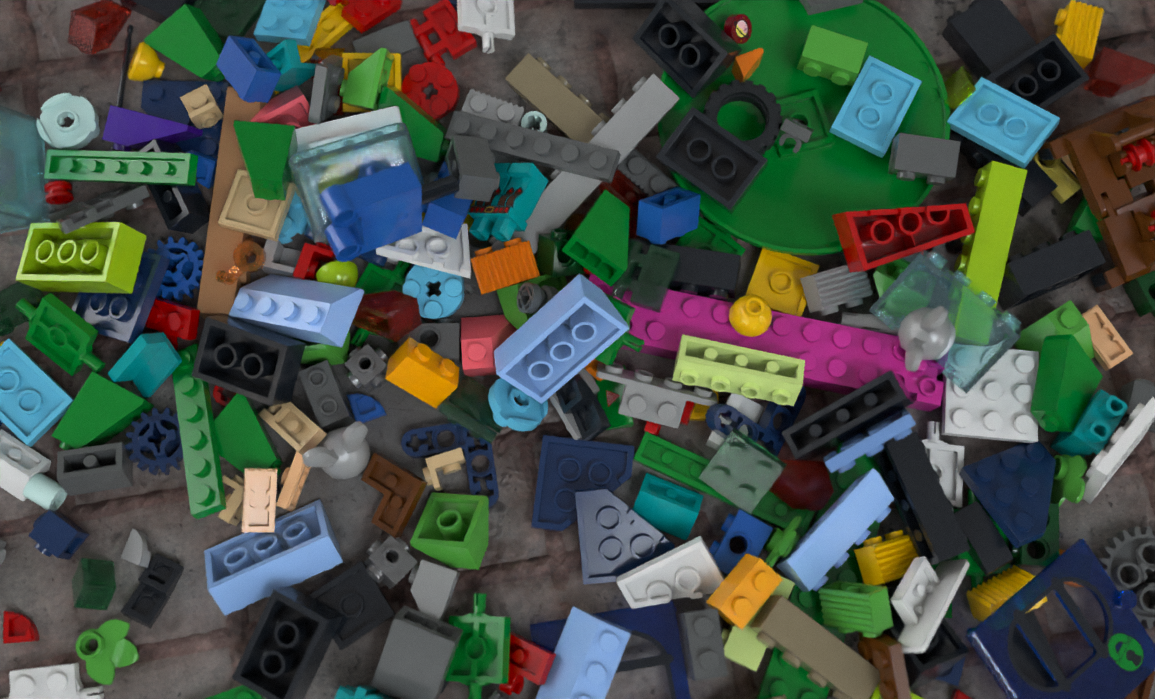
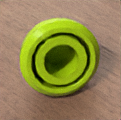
[316,260,358,288]

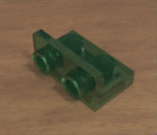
[0,282,44,337]

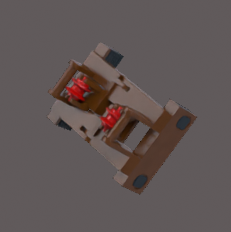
[1038,95,1155,293]

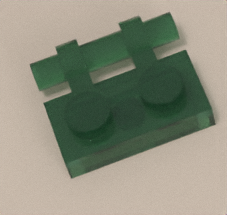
[611,240,681,313]
[439,375,504,444]

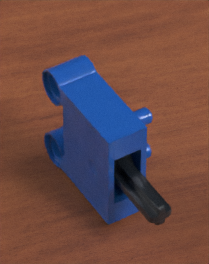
[319,162,460,262]

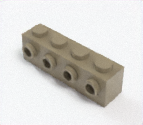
[505,53,610,143]
[750,595,880,699]

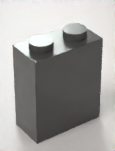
[371,606,463,699]
[677,608,728,681]

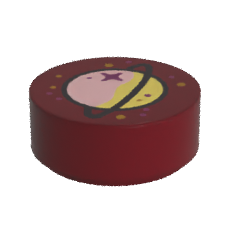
[724,14,752,44]

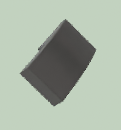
[352,20,420,56]

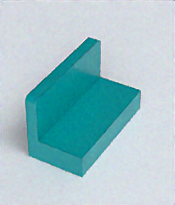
[266,39,316,91]
[108,332,182,398]
[632,473,704,540]

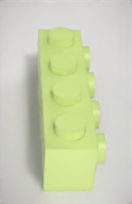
[672,334,805,406]

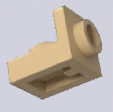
[180,84,224,129]
[422,448,466,491]
[218,474,244,526]

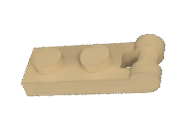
[258,402,327,456]

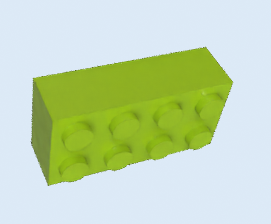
[15,222,147,294]

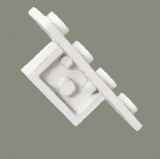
[295,106,405,160]
[891,556,970,653]

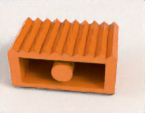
[470,237,540,295]

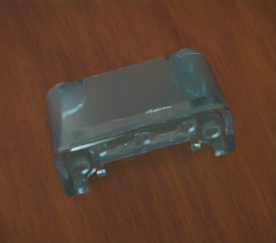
[0,105,51,233]
[288,123,425,243]

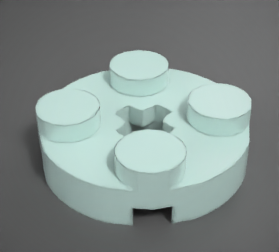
[36,93,100,150]

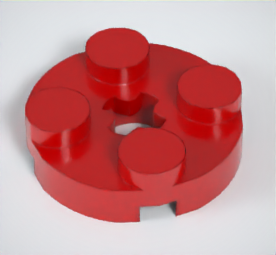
[401,62,460,121]

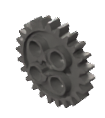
[1093,526,1155,629]

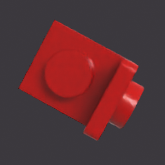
[292,242,337,281]

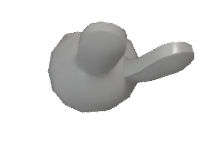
[898,306,956,372]
[302,421,371,480]

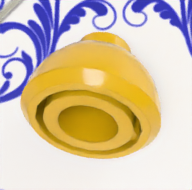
[127,42,165,82]
[729,295,772,337]

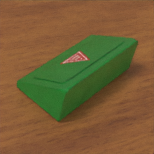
[595,364,633,430]

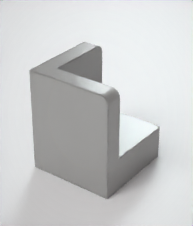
[259,239,301,278]

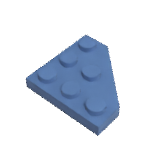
[824,408,916,473]

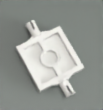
[457,0,515,53]
[921,421,964,509]
[0,662,104,699]

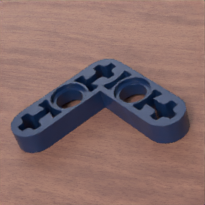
[706,386,806,462]
[401,420,499,508]

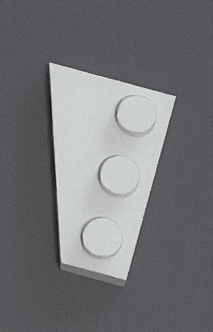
[376,224,471,279]
[616,536,725,609]

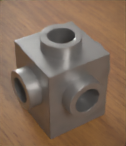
[344,344,389,393]
[364,536,418,589]

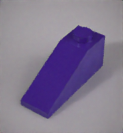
[102,105,203,152]

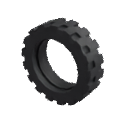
[703,80,783,156]

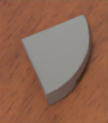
[121,528,151,568]

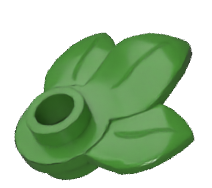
[1050,454,1087,507]
[763,516,802,568]
[76,619,139,685]

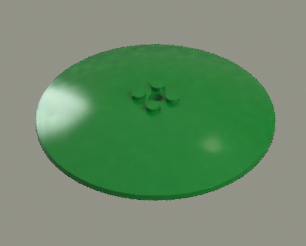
[657,0,950,256]

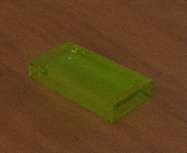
[944,66,976,109]

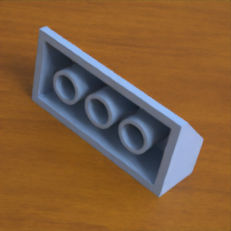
[494,273,629,404]
[229,274,365,348]
[776,468,894,592]
[204,499,343,616]
[535,606,632,699]

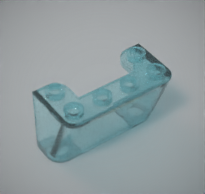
[869,249,1022,394]

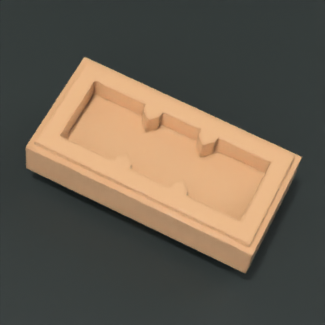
[1081,304,1133,371]
[276,451,311,512]
[241,468,277,532]

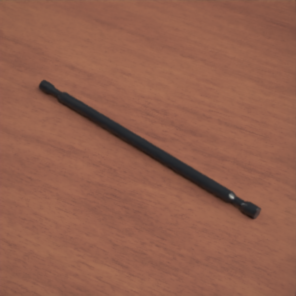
[110,25,134,151]

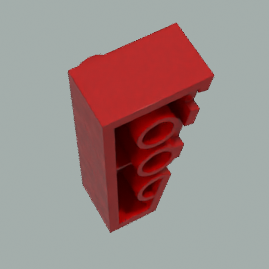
[832,203,975,273]

